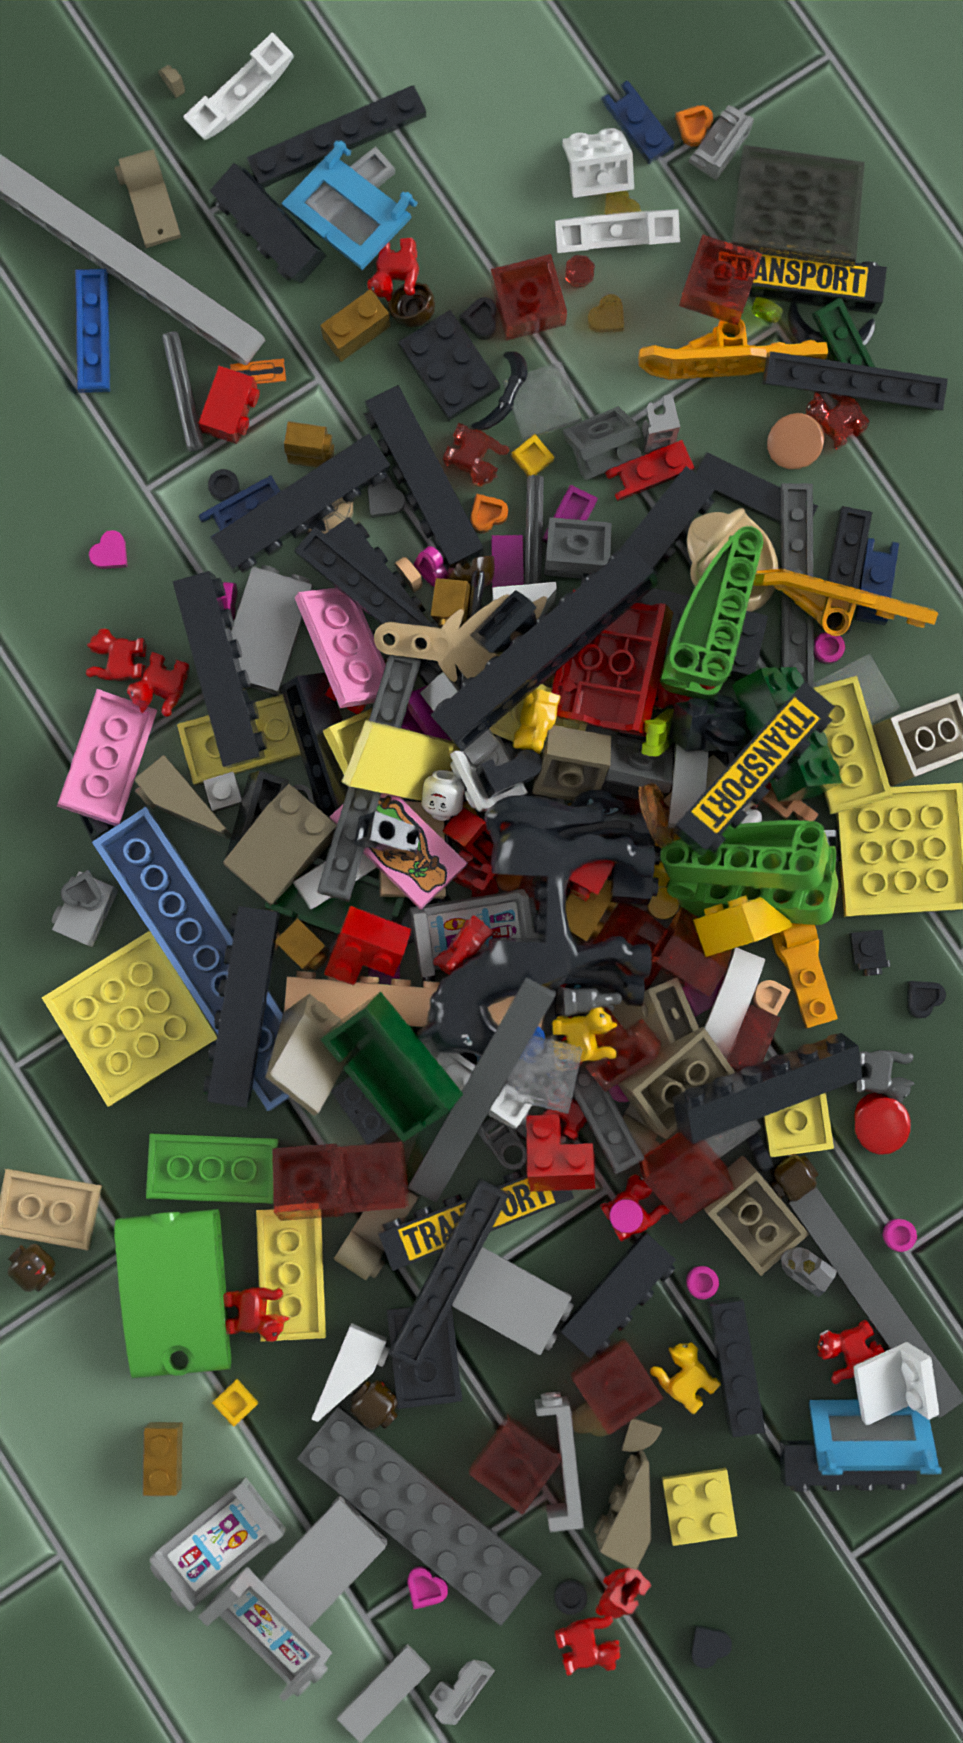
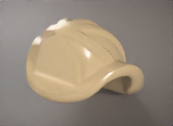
[687,508,779,612]

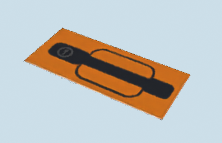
[230,358,286,384]

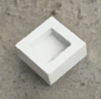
[203,772,242,812]

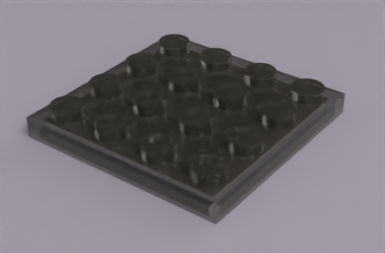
[730,145,865,268]

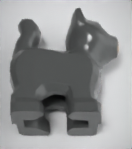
[555,985,622,1016]
[853,1050,914,1103]

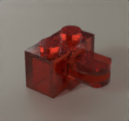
[586,1007,662,1092]

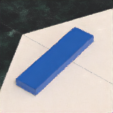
[76,269,110,393]

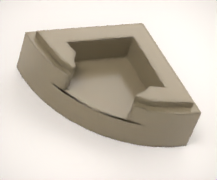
[159,65,185,98]
[621,1417,662,1452]

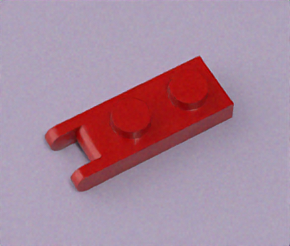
[605,440,694,501]

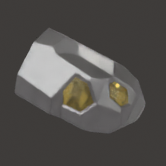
[781,1247,837,1297]

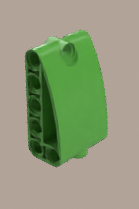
[660,526,763,700]
[660,820,838,925]
[114,1209,231,1378]

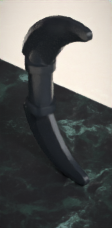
[788,302,875,348]
[471,351,528,431]

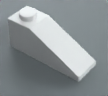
[312,1323,390,1422]

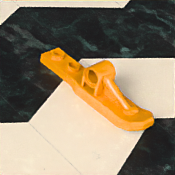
[638,315,828,380]
[753,568,938,636]
[770,900,838,1028]

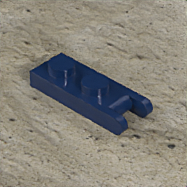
[601,80,674,164]
[198,475,281,540]
[855,538,899,625]

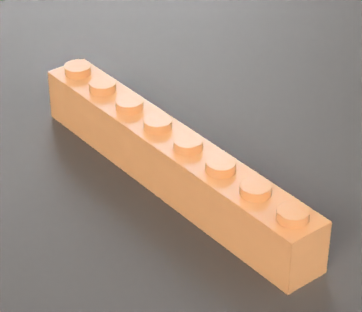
[284,971,545,1032]

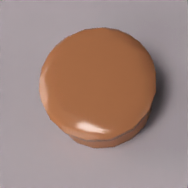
[767,413,824,469]

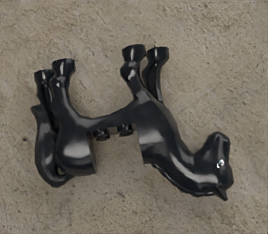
[416,795,655,1056]

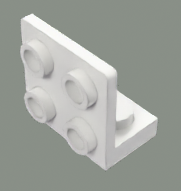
[562,128,634,198]
[450,736,528,812]
[854,1342,939,1425]

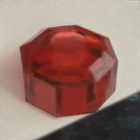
[565,255,595,288]

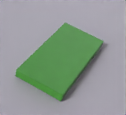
[146,1133,279,1204]

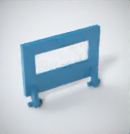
[281,141,418,270]
[809,1399,941,1475]

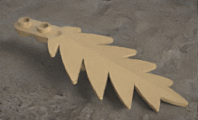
[374,594,555,688]

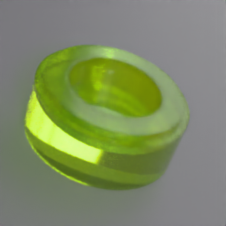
[751,297,783,323]

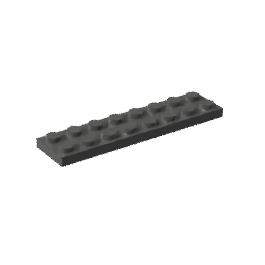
[297,1405,542,1626]

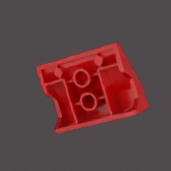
[551,589,674,737]

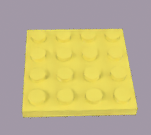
[836,783,963,917]
[42,931,218,1107]

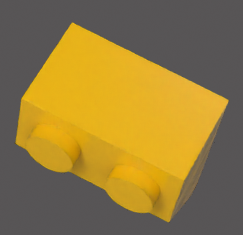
[693,895,792,957]

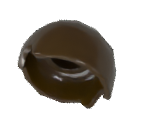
[388,282,435,328]
[447,555,495,588]

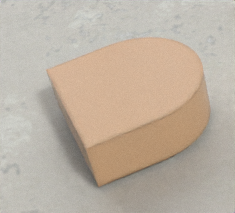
[394,557,423,592]
[752,980,791,1018]

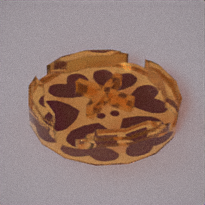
[639,782,675,848]

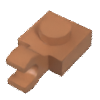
[762,787,819,821]

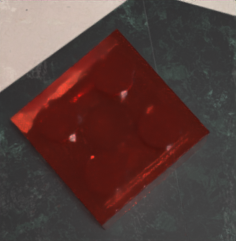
[679,234,762,326]
[490,254,567,341]
[639,1132,734,1223]
[335,1140,409,1213]
[272,1143,344,1221]
[571,1338,663,1435]
[469,1414,562,1515]

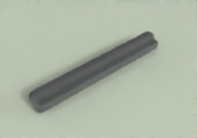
[162,331,204,451]
[524,475,544,585]

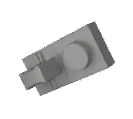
[430,1660,495,1725]

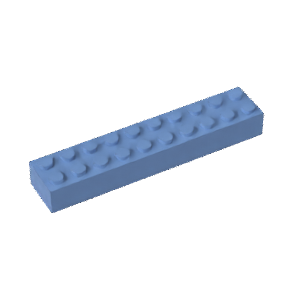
[92,807,291,1111]

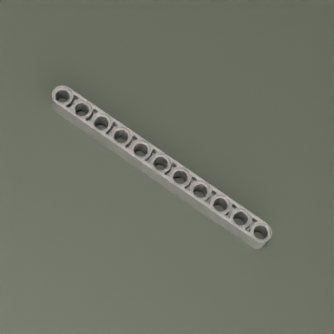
[0,154,265,366]

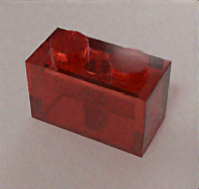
[726,1005,781,1072]

